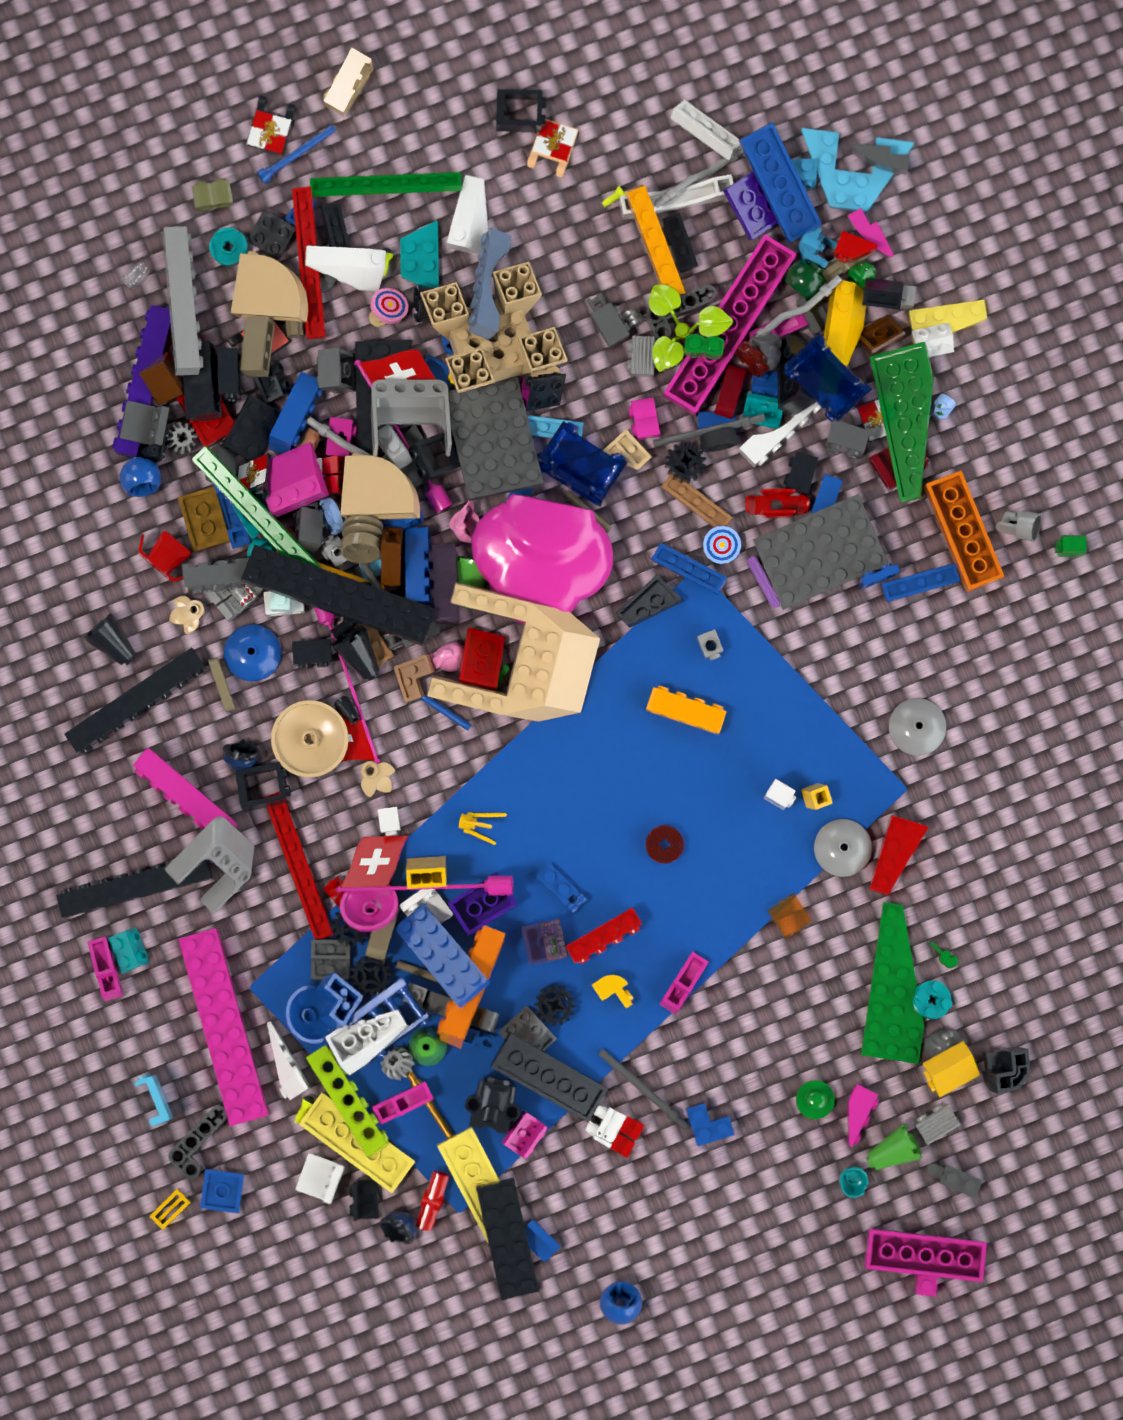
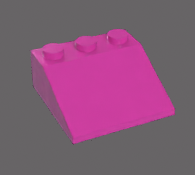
[265,442,329,517]

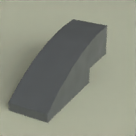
[851,144,909,175]

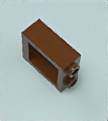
[381,527,403,587]

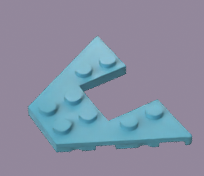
[801,128,914,213]

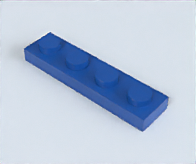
[651,543,727,595]
[881,563,960,603]

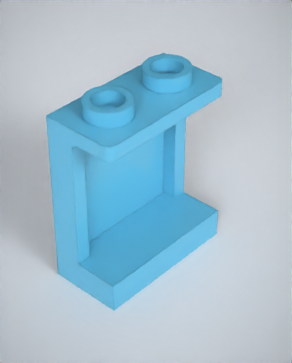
[134,1073,174,1127]

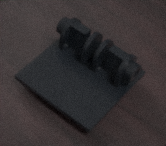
[247,208,296,261]
[525,372,566,411]
[139,423,169,463]

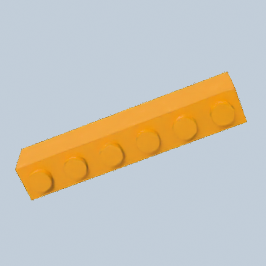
[625,185,685,295]

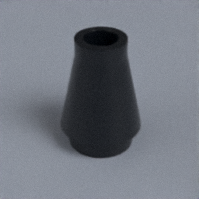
[334,696,360,724]

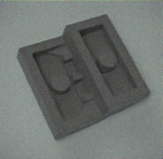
[311,940,350,981]

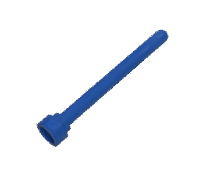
[256,126,335,184]

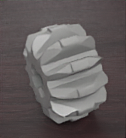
[165,422,197,454]
[381,1047,415,1081]

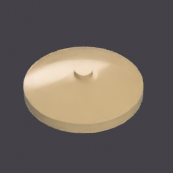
[271,700,349,777]

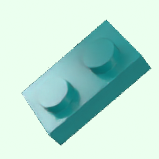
[743,393,783,429]
[108,928,150,974]

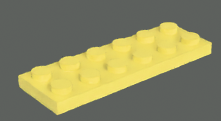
[299,1093,416,1193]
[437,1127,499,1242]

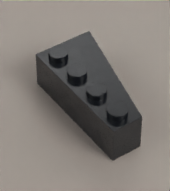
[777,333,819,415]

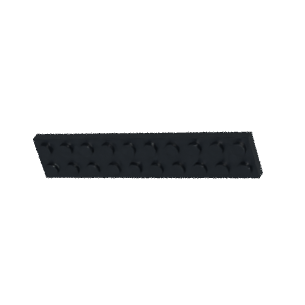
[241,545,436,646]

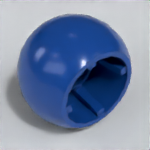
[119,457,161,497]
[600,1281,642,1325]

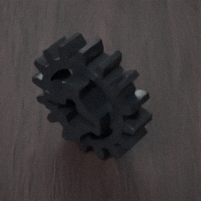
[665,442,706,483]
[332,912,372,947]
[350,956,392,997]
[534,984,576,1026]

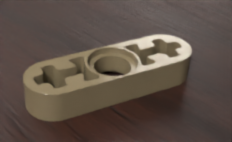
[208,657,236,712]

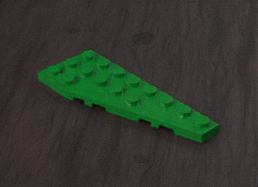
[870,342,934,503]
[860,902,924,1064]

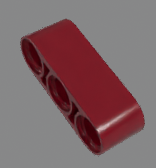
[714,364,747,419]

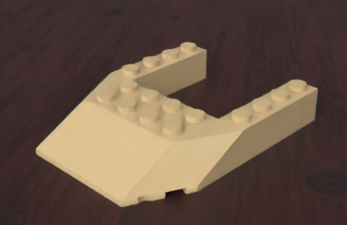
[427,582,600,722]

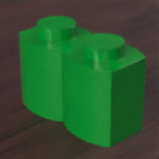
[684,334,724,360]
[1054,535,1086,557]

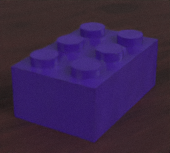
[448,872,518,936]

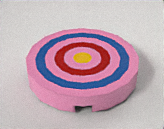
[370,288,408,324]

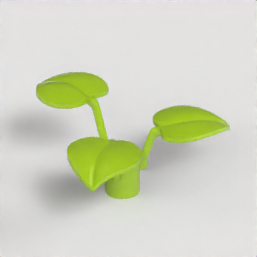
[649,284,733,372]

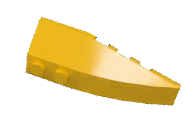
[816,280,866,396]

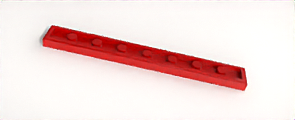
[292,186,326,340]
[263,791,334,940]

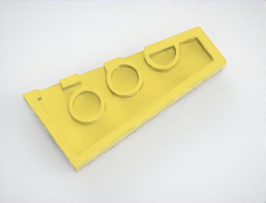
[909,300,987,344]

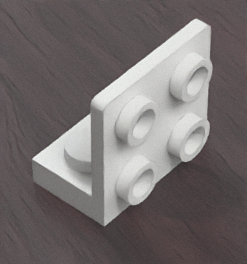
[399,889,453,924]
[296,1153,345,1204]

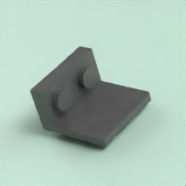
[120,401,169,446]
[499,1006,557,1051]

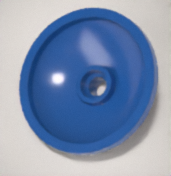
[224,624,281,682]
[284,986,335,1044]

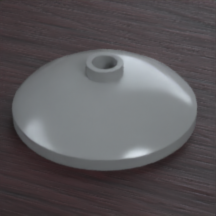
[889,698,946,756]
[814,819,872,877]

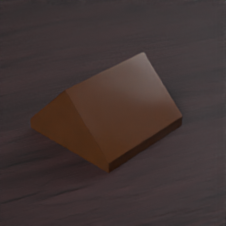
[859,314,905,357]
[139,352,184,405]

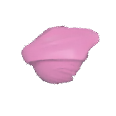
[449,500,480,543]
[430,642,464,672]

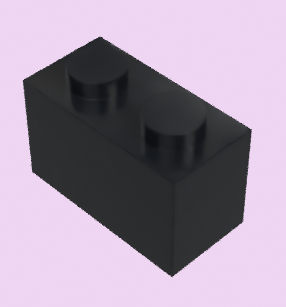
[783,451,819,495]
[292,639,333,669]

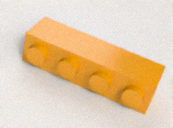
[646,686,727,735]

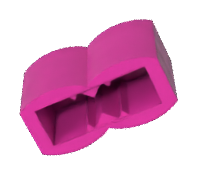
[628,397,660,440]

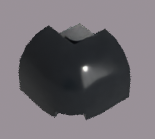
[982,1047,1030,1093]

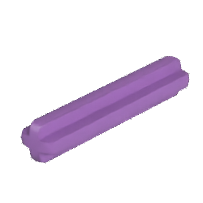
[747,556,781,609]

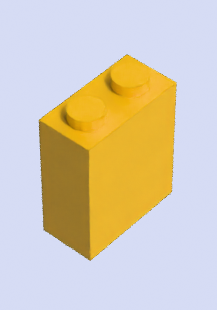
[406,856,447,889]
[923,1041,980,1097]

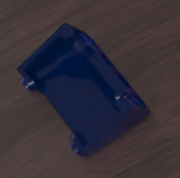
[784,333,872,422]
[538,421,628,507]

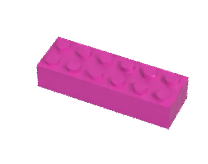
[133,748,239,829]
[864,1228,987,1282]

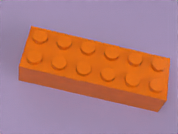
[923,470,1004,593]
[437,925,505,1049]

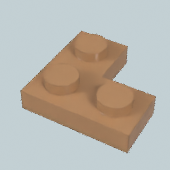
[394,654,435,703]

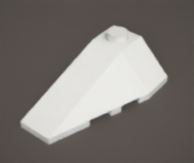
[305,246,386,292]

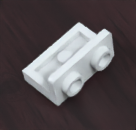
[912,323,954,357]

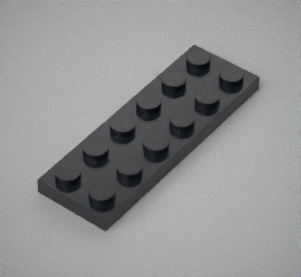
[490,1032,608,1122]
[476,1178,539,1301]

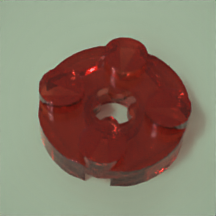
[736,341,769,378]
[645,825,684,864]

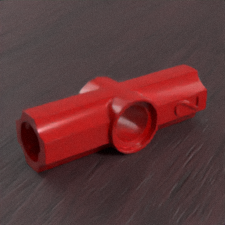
[416,1170,450,1231]

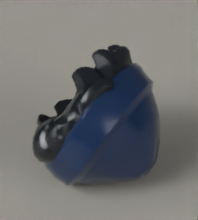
[223,739,260,771]
[380,1211,417,1244]

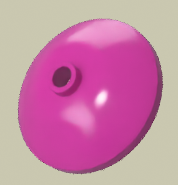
[340,885,398,931]

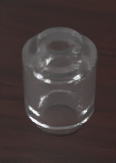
[122,261,150,290]

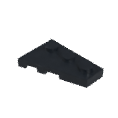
[616,575,684,628]

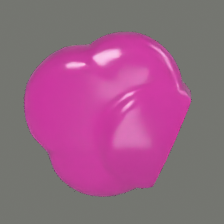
[471,493,613,624]

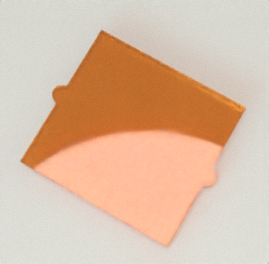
[768,893,812,939]

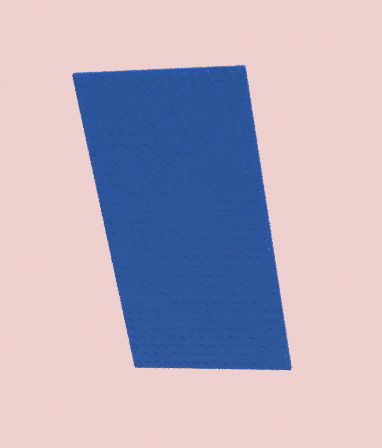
[250,579,907,1213]

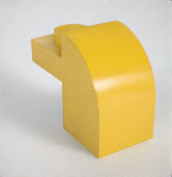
[592,975,633,1008]

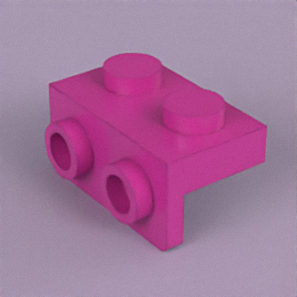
[502,1111,547,1159]

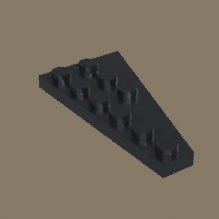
[355,340,412,456]

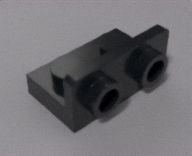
[254,360,291,404]

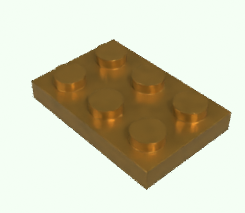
[178,487,230,553]

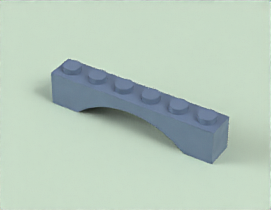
[468,227,511,340]

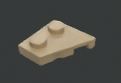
[600,429,652,470]

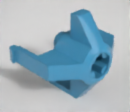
[798,227,838,268]

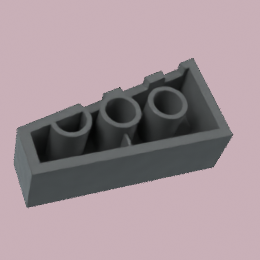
[182,558,256,595]

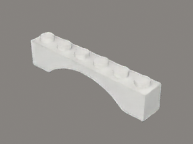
[619,174,733,220]
[739,374,837,467]

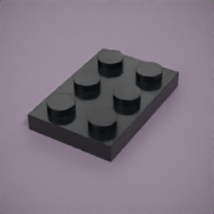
[222,395,281,461]

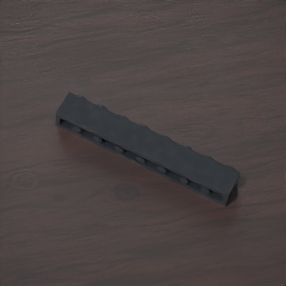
[64,647,206,755]
[56,859,214,918]

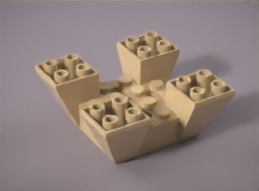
[420,262,567,393]

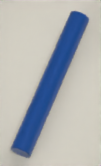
[420,693,472,731]

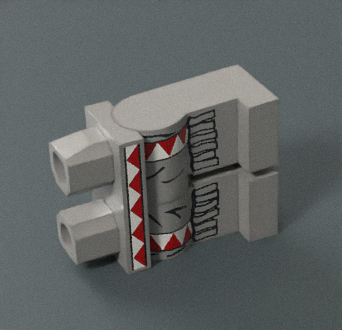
[205,584,264,622]

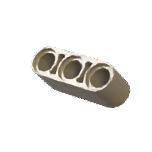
[365,909,399,961]

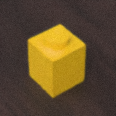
[801,783,832,810]

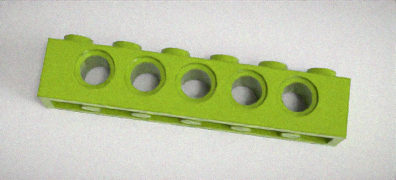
[306,1045,389,1158]

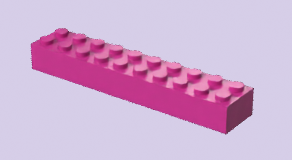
[663,234,797,417]
[179,928,269,1126]

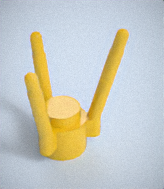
[459,812,507,845]

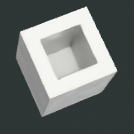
[378,807,401,836]

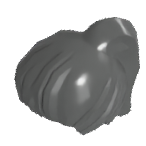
[750,334,782,371]
[924,1028,967,1058]

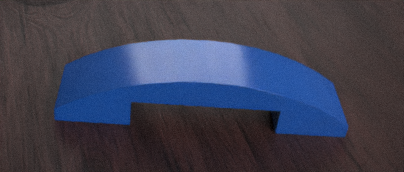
[213,483,251,549]

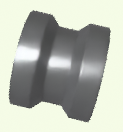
[622,306,646,329]

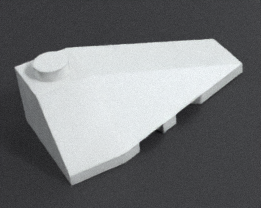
[447,175,488,255]
[325,1010,407,1075]
[267,1021,311,1100]

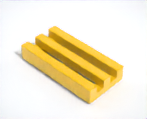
[149,1188,191,1230]

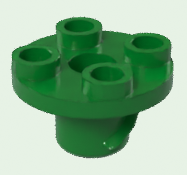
[796,1080,835,1119]

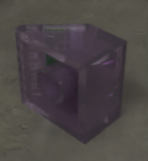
[521,919,567,965]

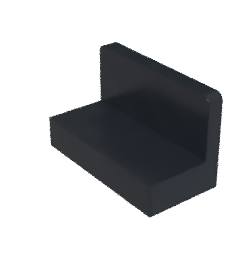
[862,278,904,310]

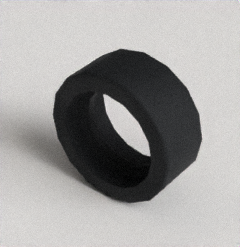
[700,428,738,452]

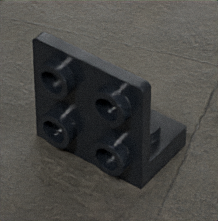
[349,1179,379,1221]

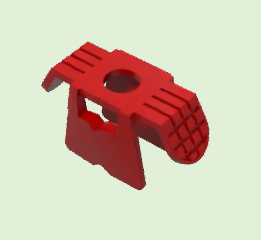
[745,489,810,518]
[138,531,190,583]

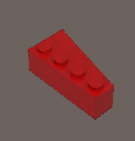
[868,815,929,896]

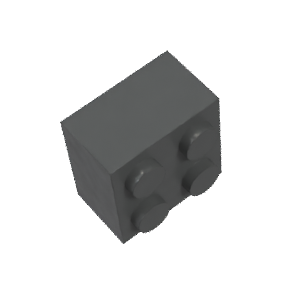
[316,348,356,394]
[824,419,870,460]

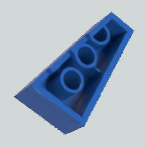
[269,371,323,455]
[403,527,434,606]

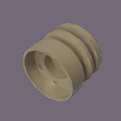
[341,515,383,564]

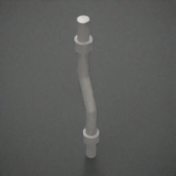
[653,147,744,208]
[745,275,842,350]
[306,417,372,456]

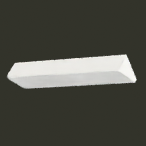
[671,100,741,160]

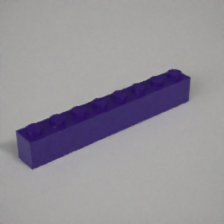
[112,305,171,458]

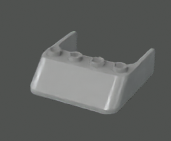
[371,380,452,456]
[165,816,254,914]

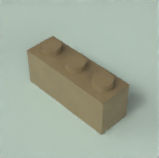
[239,316,275,377]

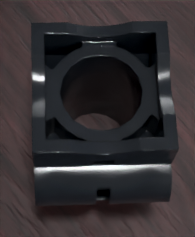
[465,1076,521,1134]

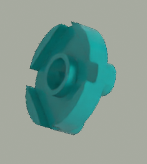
[209,227,248,266]
[912,981,952,1019]

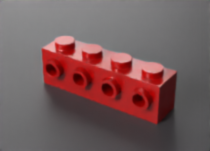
[565,907,642,965]

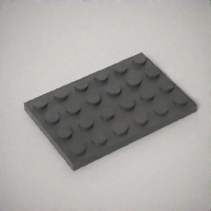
[448,377,544,501]
[753,494,889,610]

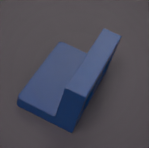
[525,1219,561,1262]

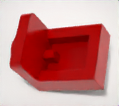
[323,876,346,908]

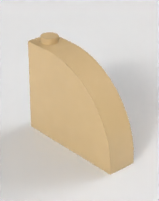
[231,251,308,322]
[341,453,420,520]

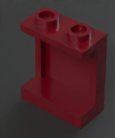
[868,447,929,492]

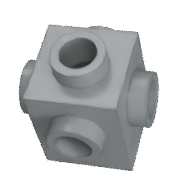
[321,535,347,567]

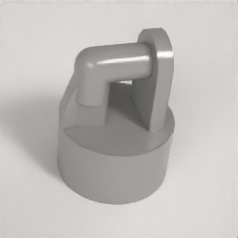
[996,510,1041,542]

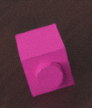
[914,1274,938,1297]

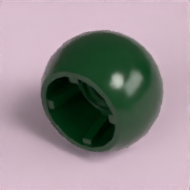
[785,260,826,301]

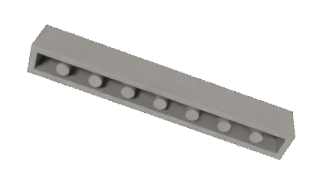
[162,227,203,375]

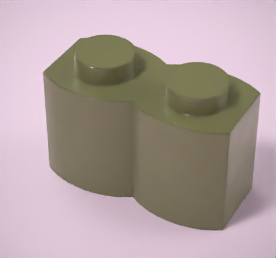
[192,178,234,211]

